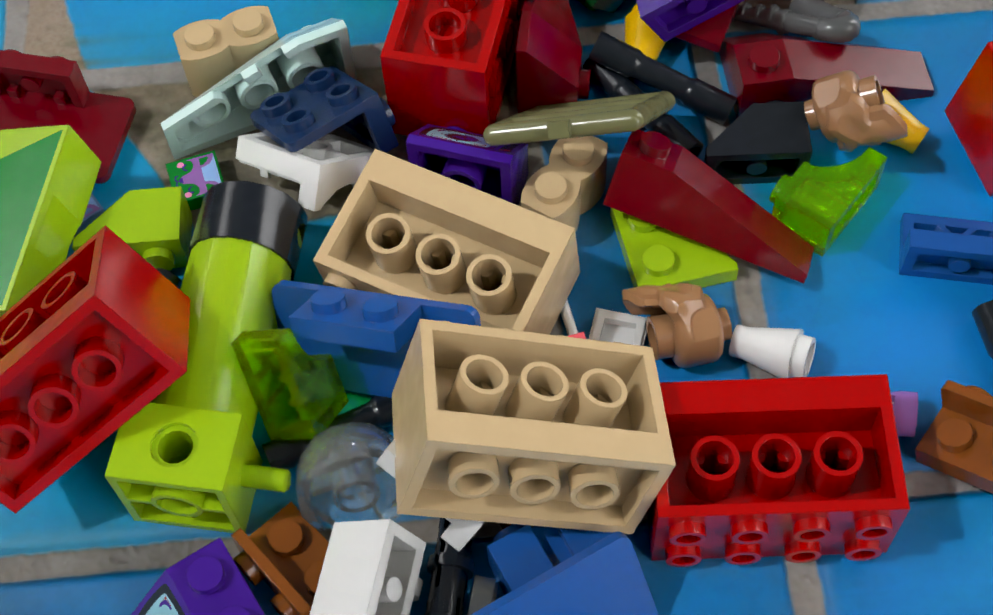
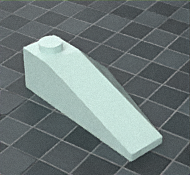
[160,18,357,160]

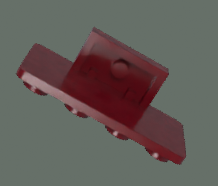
[0,49,136,184]

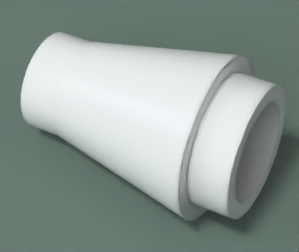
[729,324,816,378]

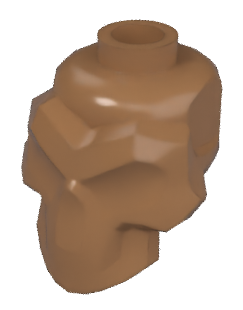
[804,70,908,152]
[622,283,732,368]

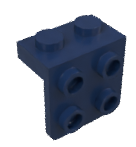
[250,66,399,153]

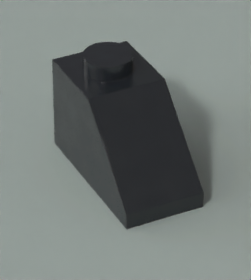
[704,100,812,184]

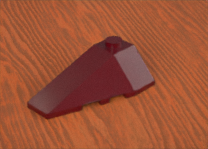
[516,0,591,113]
[719,33,934,119]
[603,130,814,284]

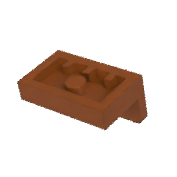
[915,380,993,494]
[231,501,329,615]

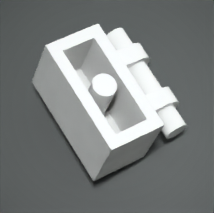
[310,519,426,615]

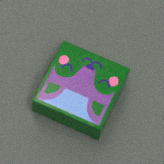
[165,150,224,211]

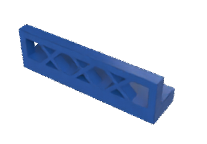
[899,213,993,285]

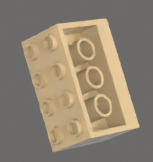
[313,149,581,335]
[392,319,676,534]

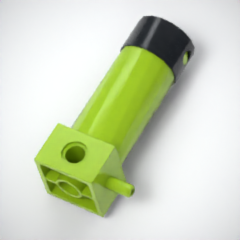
[104,181,308,533]

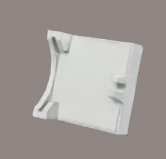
[236,132,374,211]

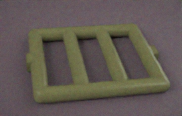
[483,91,675,146]

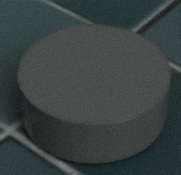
[467,575,498,615]

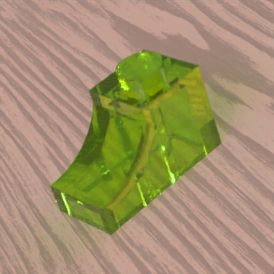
[769,147,888,257]
[231,328,349,440]

